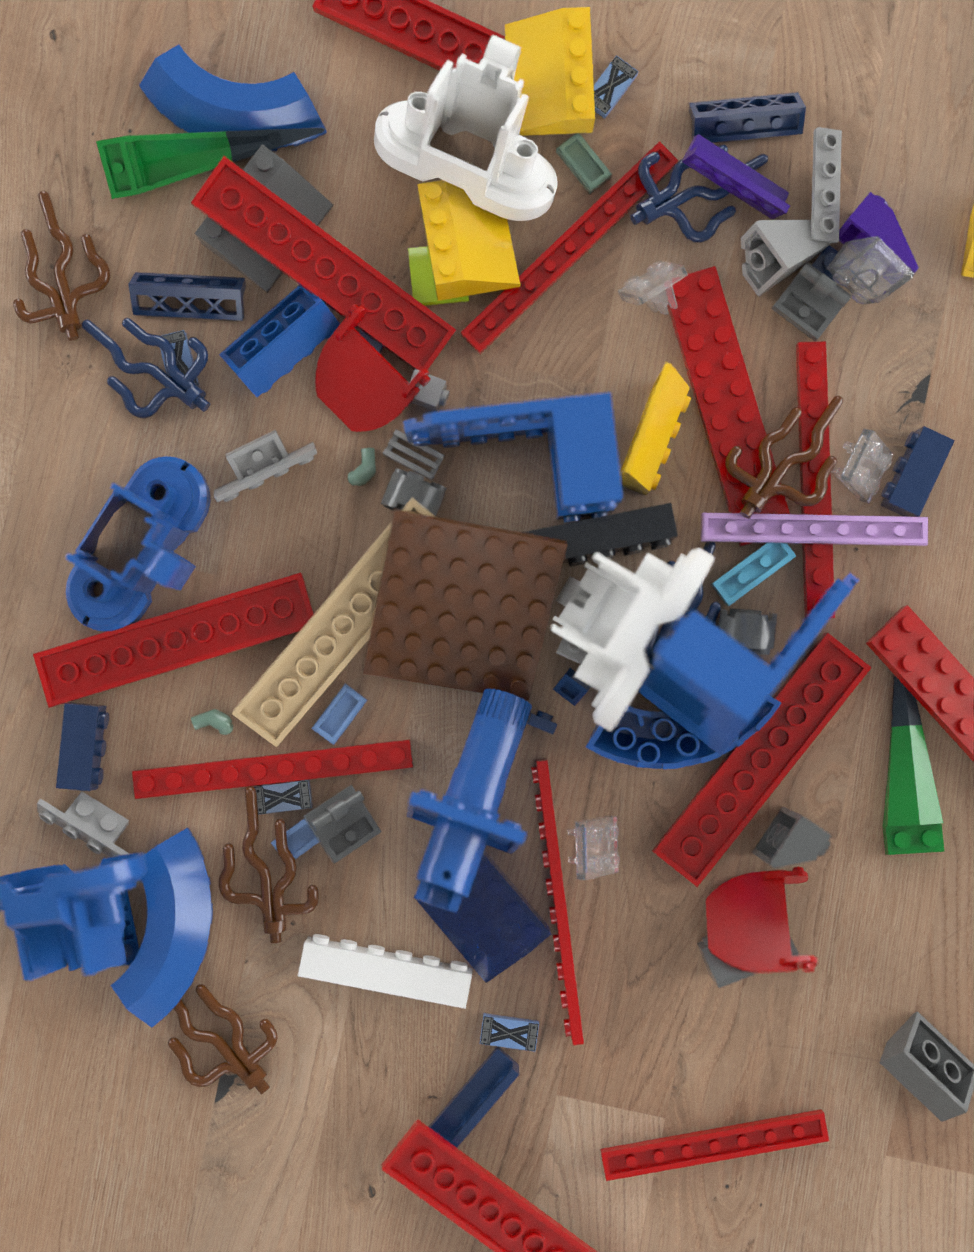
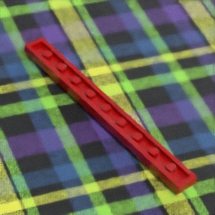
[461,141,679,354]
[796,341,835,619]
[132,739,413,799]
[531,758,584,1046]

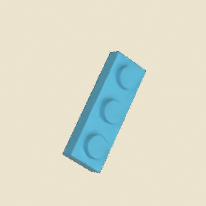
[711,543,796,606]

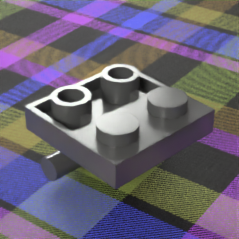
[771,262,852,342]
[303,785,382,864]

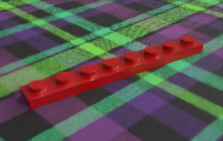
[600,1109,829,1181]

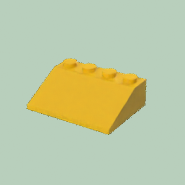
[505,7,595,136]
[417,180,520,301]
[620,362,691,495]

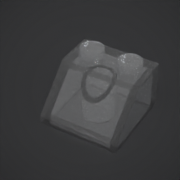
[826,236,915,305]

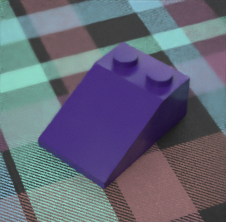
[839,192,919,289]

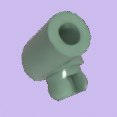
[348,448,376,486]
[191,709,234,735]

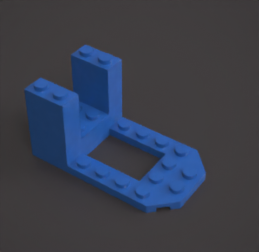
[404,392,623,523]
[639,573,859,756]

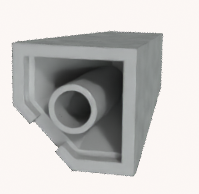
[741,220,831,297]

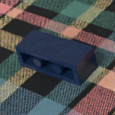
[880,426,955,517]
[56,703,109,791]

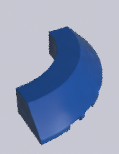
[139,44,327,151]
[585,695,781,769]
[111,828,213,1028]

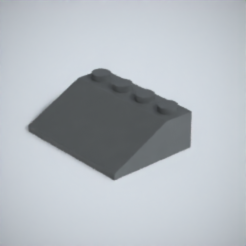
[195,144,333,293]

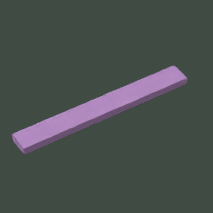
[701,513,928,546]

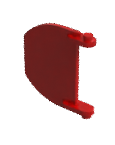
[315,304,431,432]
[706,867,818,973]

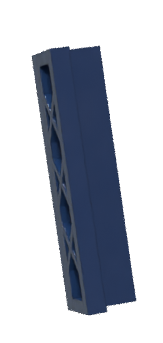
[689,92,806,143]
[128,272,246,321]
[428,1046,520,1147]

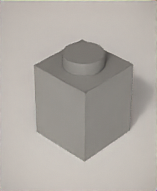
[409,369,450,412]

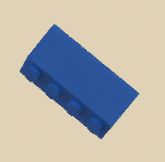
[219,285,340,397]

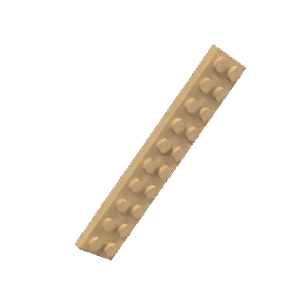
[232,497,436,747]

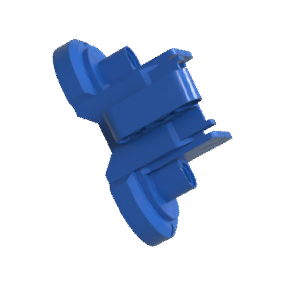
[65,456,211,632]
[0,852,148,981]

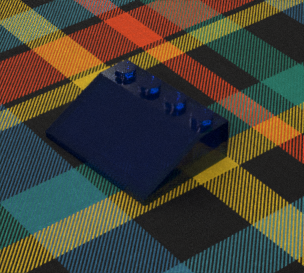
[414,850,551,983]

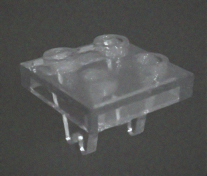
[618,260,688,315]
[831,429,893,504]
[568,816,620,880]

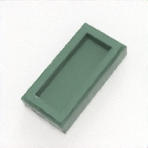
[556,133,612,194]

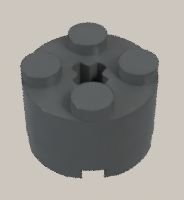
[380,468,447,516]
[718,608,778,655]

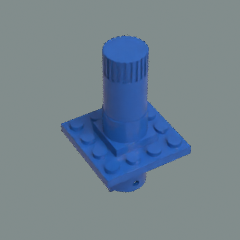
[407,689,532,913]

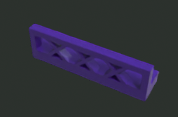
[682,134,790,220]

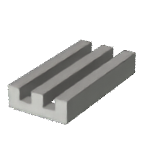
[383,429,445,481]

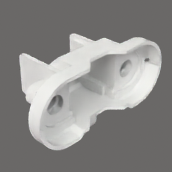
[374,35,557,221]
[550,548,715,732]

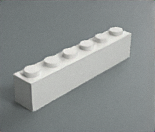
[298,934,472,1009]

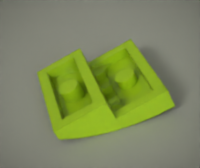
[408,246,469,306]

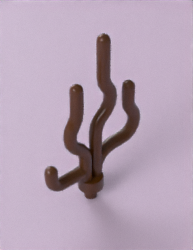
[13,191,110,341]
[726,396,843,519]
[218,786,319,944]
[168,984,278,1095]

